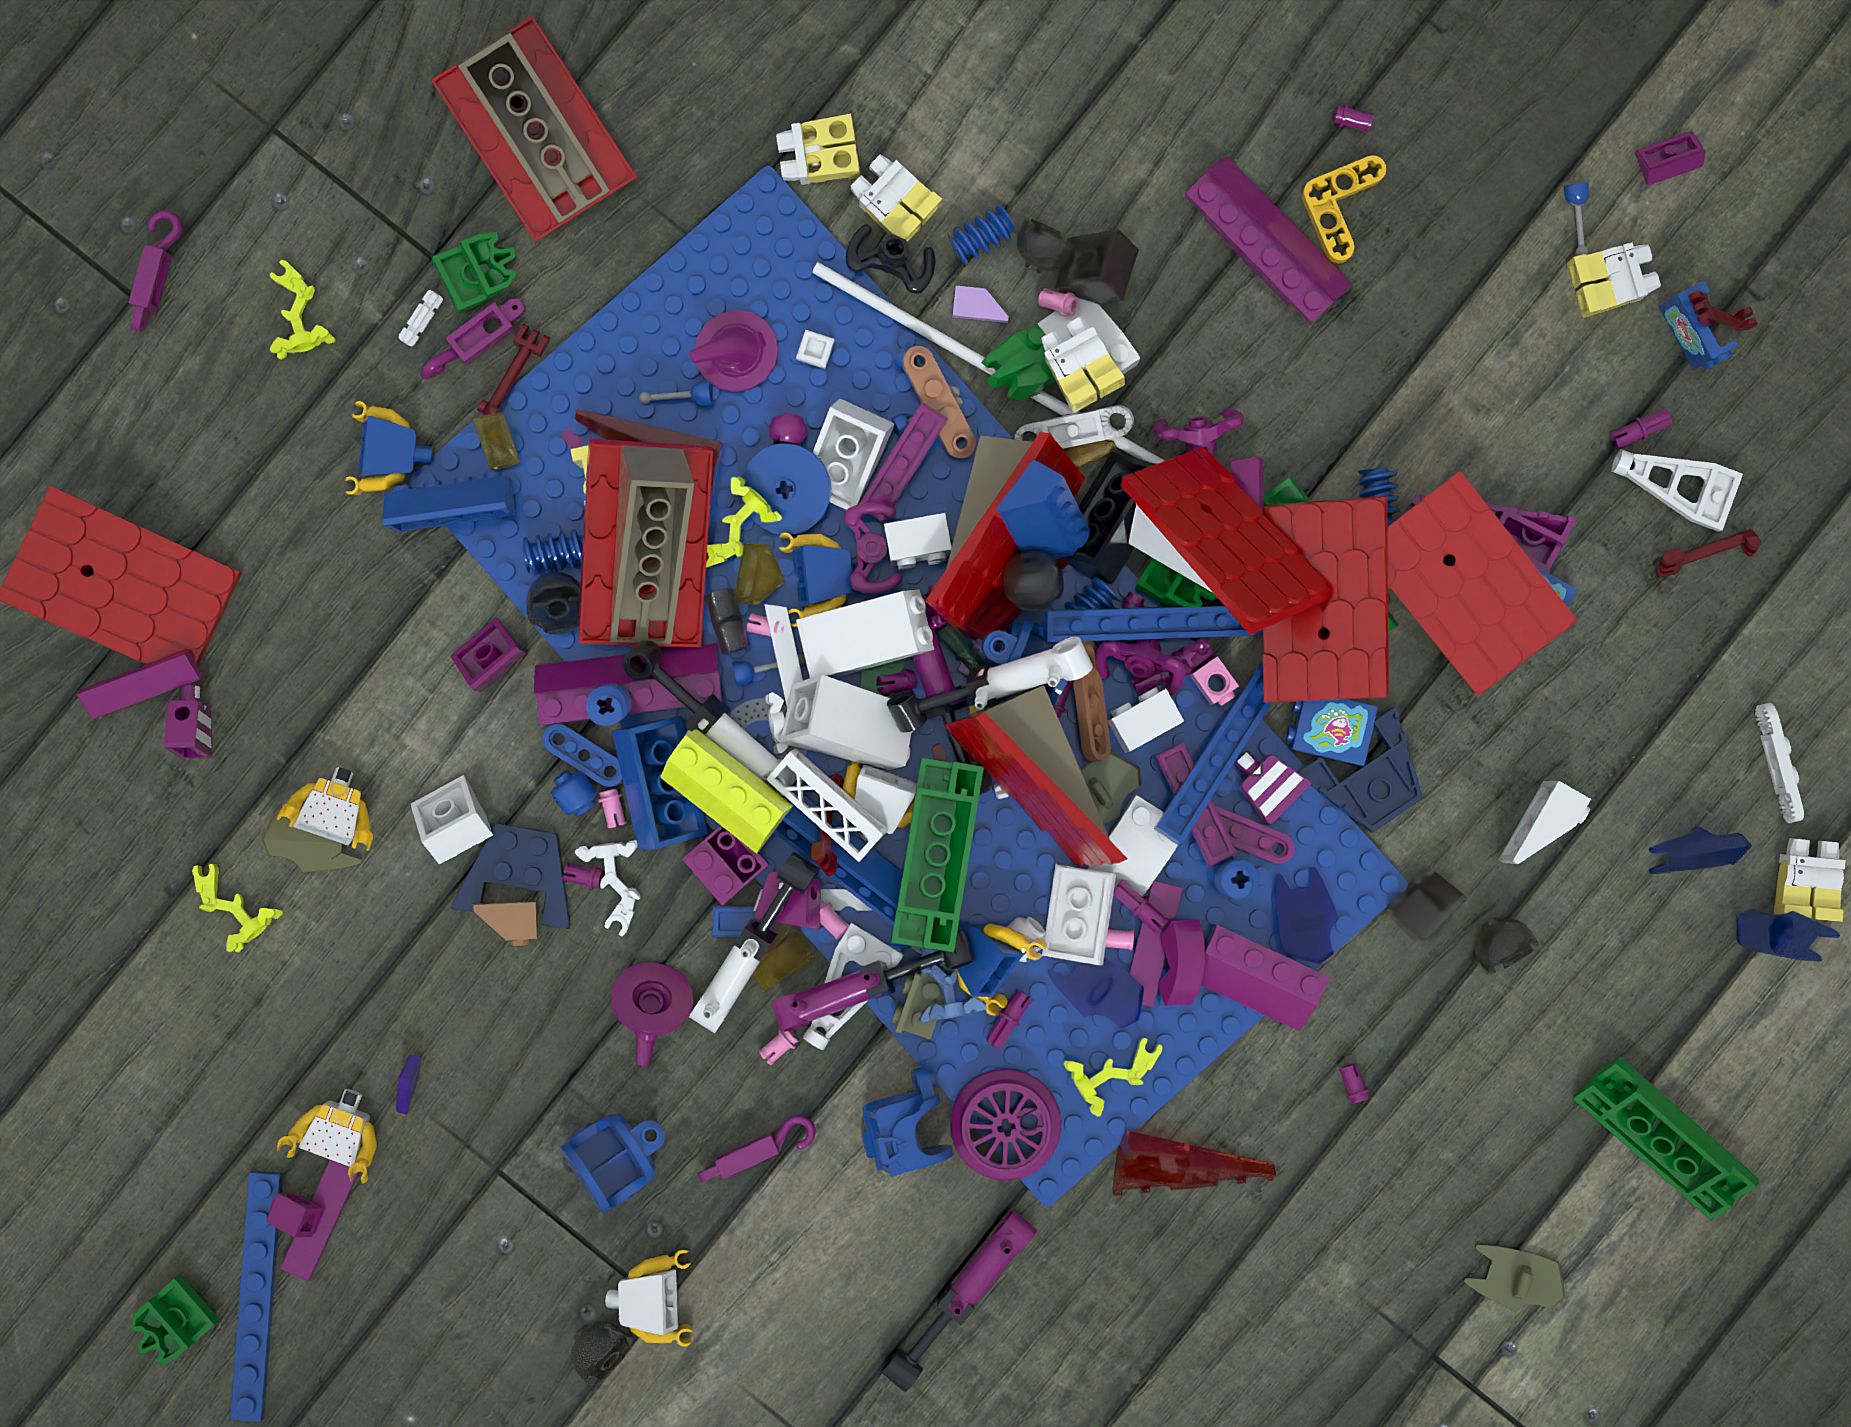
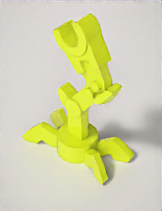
[269,260,336,360]
[706,477,783,568]
[192,864,284,952]
[1063,1037,1162,1117]

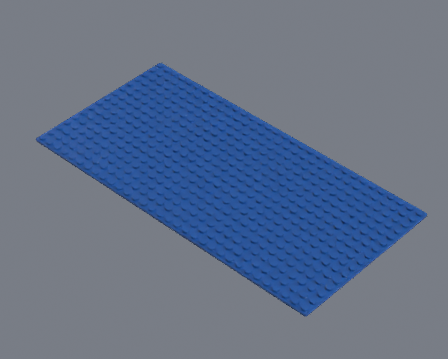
[408,166,1408,1207]

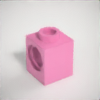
[1189,656,1239,706]

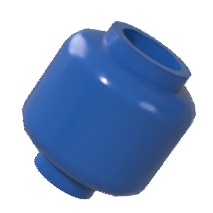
[551,770,597,817]

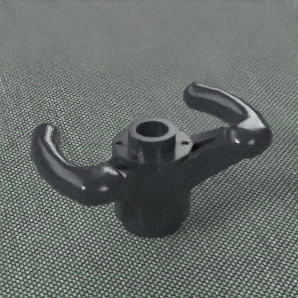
[846,224,936,294]

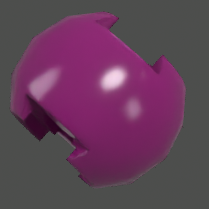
[769,413,807,445]

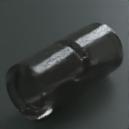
[704,588,751,655]

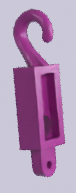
[128,210,183,332]
[421,299,525,380]
[697,1114,816,1182]

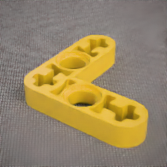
[1302,155,1386,264]

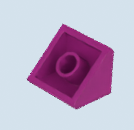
[450,617,527,692]

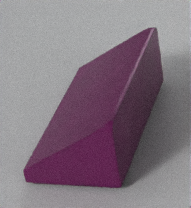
[1635,131,1706,185]

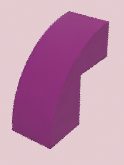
[1158,920,1205,1006]

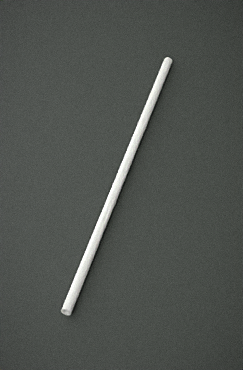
[812,262,1165,464]

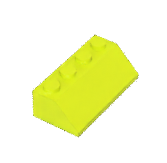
[661,729,793,854]

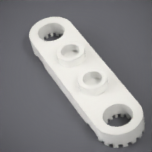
[1015,405,1134,449]
[1755,702,1804,823]

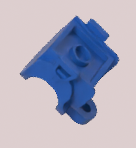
[981,619,1067,705]
[861,1066,954,1177]
[560,1113,665,1214]

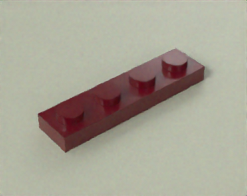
[965,557,1068,640]

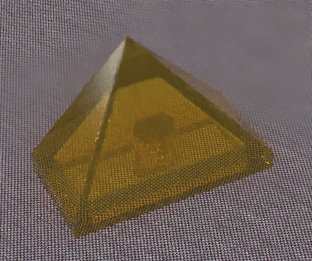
[473,411,520,470]
[1065,439,1117,469]
[733,543,785,605]
[752,933,815,992]

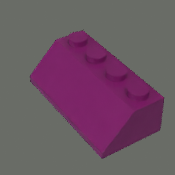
[1201,923,1330,1031]

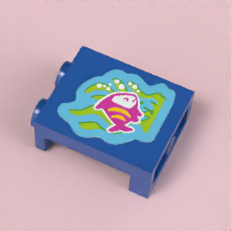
[1659,280,1738,370]
[1285,699,1378,767]

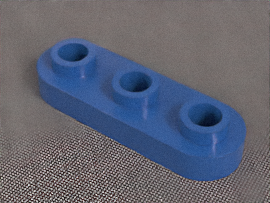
[542,724,623,787]

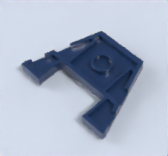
[1297,707,1423,833]
[451,823,571,929]

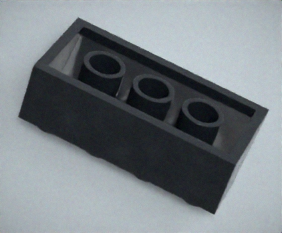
[1067,452,1155,585]

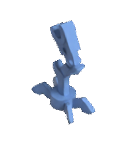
[919,948,986,1023]

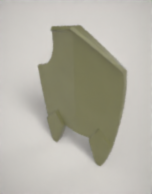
[1081,751,1142,824]
[259,810,361,872]
[1464,1244,1565,1312]

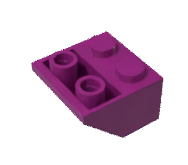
[682,826,769,906]

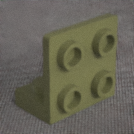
[892,970,944,1040]

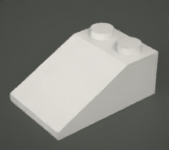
[1037,290,1140,392]
[813,399,895,510]
[1498,781,1591,864]
[1087,795,1178,897]

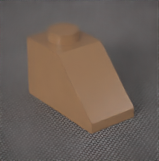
[472,901,537,946]

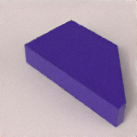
[396,1055,421,1115]

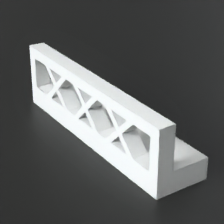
[766,748,888,862]

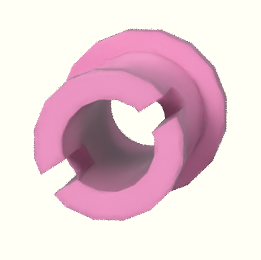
[1038,288,1079,316]
[747,613,784,637]
[598,788,627,828]
[820,901,850,940]
[1105,929,1134,950]
[759,1030,799,1065]

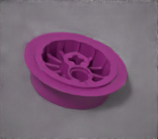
[950,1069,1061,1180]

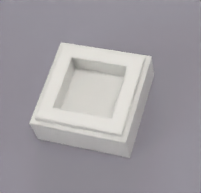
[796,330,835,369]

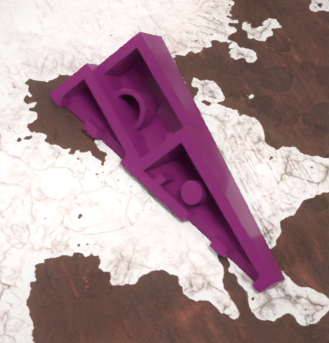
[1411,494,1577,572]

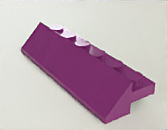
[1185,156,1353,325]
[534,643,723,725]

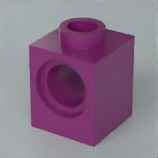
[266,1193,324,1237]

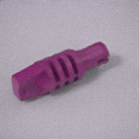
[1131,639,1214,696]

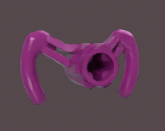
[1153,408,1244,458]
[844,502,902,593]
[1095,639,1185,696]

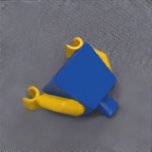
[345,401,432,495]
[778,533,867,627]
[956,922,1047,1015]

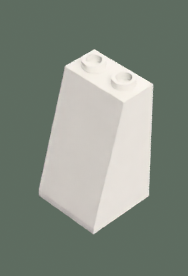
[796,589,934,678]
[780,674,914,770]

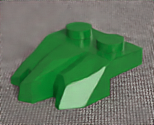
[432,232,516,314]
[981,324,1056,400]
[1135,558,1217,607]
[130,1274,220,1366]

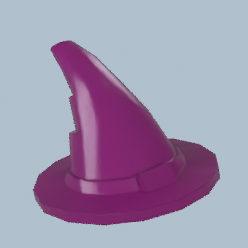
[689,310,779,392]
[610,962,693,1067]

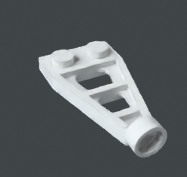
[1611,449,1743,532]
[803,923,904,1050]

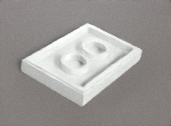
[1042,864,1116,965]

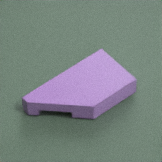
[953,286,1009,323]

